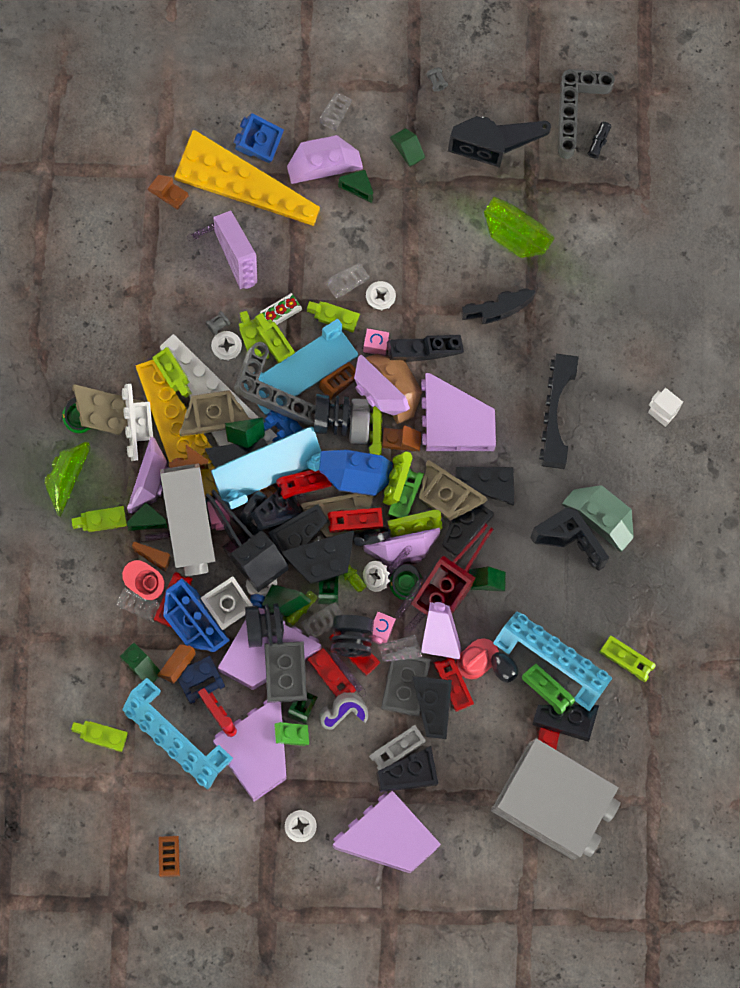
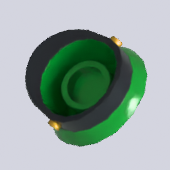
[62,397,91,433]
[389,564,423,601]

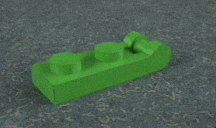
[388,468,424,519]
[522,664,575,714]

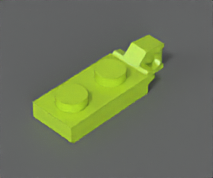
[307,301,360,333]
[239,311,269,359]
[254,313,295,363]
[152,347,192,398]
[71,506,127,532]
[71,721,128,752]

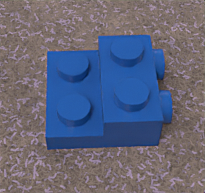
[234,113,284,163]

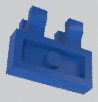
[264,405,303,442]

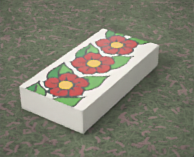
[260,293,302,325]

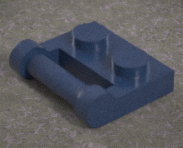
[177,656,225,705]

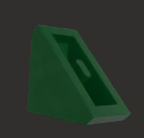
[390,128,425,167]
[338,170,373,203]
[225,417,265,448]
[127,502,167,531]
[468,566,506,591]
[318,576,338,605]
[288,692,318,725]

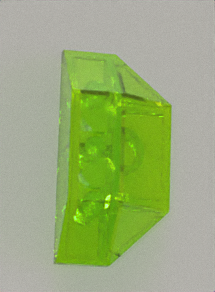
[484,196,555,258]
[44,442,91,517]

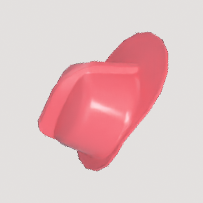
[122,560,164,600]
[456,638,499,680]

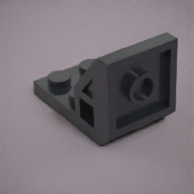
[530,508,609,571]

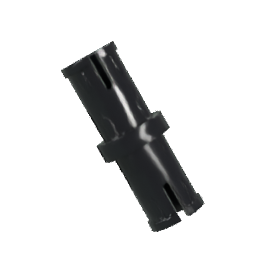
[587,121,612,159]

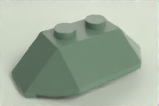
[562,485,634,552]

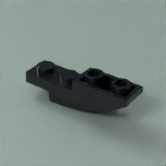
[461,288,535,324]
[387,335,464,362]

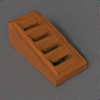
[319,362,356,400]
[132,542,171,572]
[159,836,180,877]

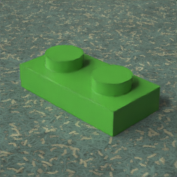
[274,722,309,746]

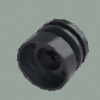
[314,394,351,436]
[245,603,284,648]
[331,615,374,657]

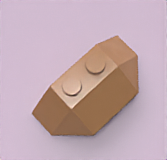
[366,354,422,424]

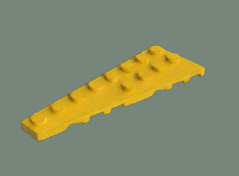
[174,130,320,226]
[135,360,218,498]

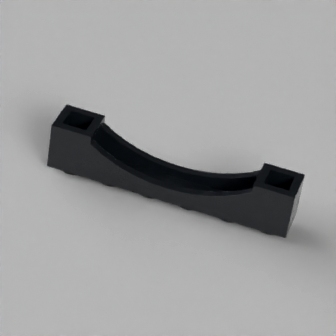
[539,353,579,469]

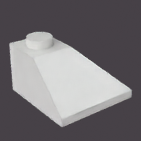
[200,576,253,630]

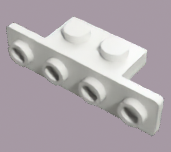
[122,384,153,461]

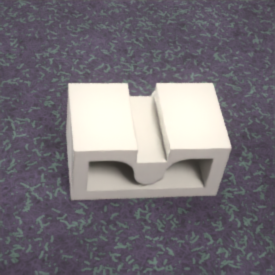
[648,388,683,427]

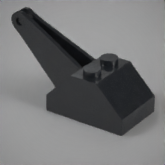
[448,116,551,168]
[206,489,289,592]

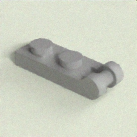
[369,725,426,770]

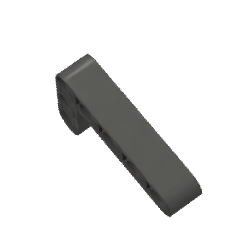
[558,69,615,159]
[234,342,316,427]

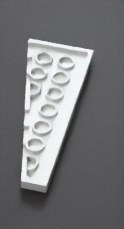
[160,334,277,446]

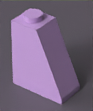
[421,602,461,659]

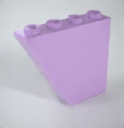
[214,211,257,289]
[421,373,496,451]
[218,608,321,690]
[213,700,286,802]
[333,791,441,873]

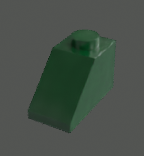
[262,584,311,617]
[120,643,160,683]

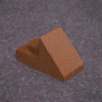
[148,175,189,210]
[382,426,421,451]
[169,445,209,470]

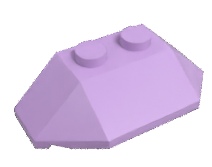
[287,135,363,184]
[354,355,410,416]
[127,437,168,514]
[363,528,440,567]

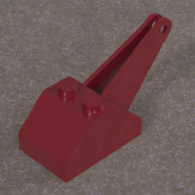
[411,524,494,616]

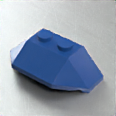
[319,450,393,496]
[163,579,230,652]

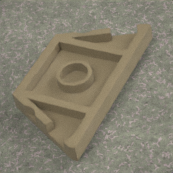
[72,385,144,435]
[180,390,251,437]
[419,460,487,520]
[301,493,373,538]

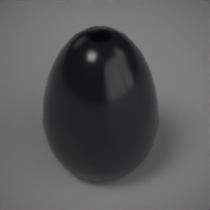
[491,652,519,683]

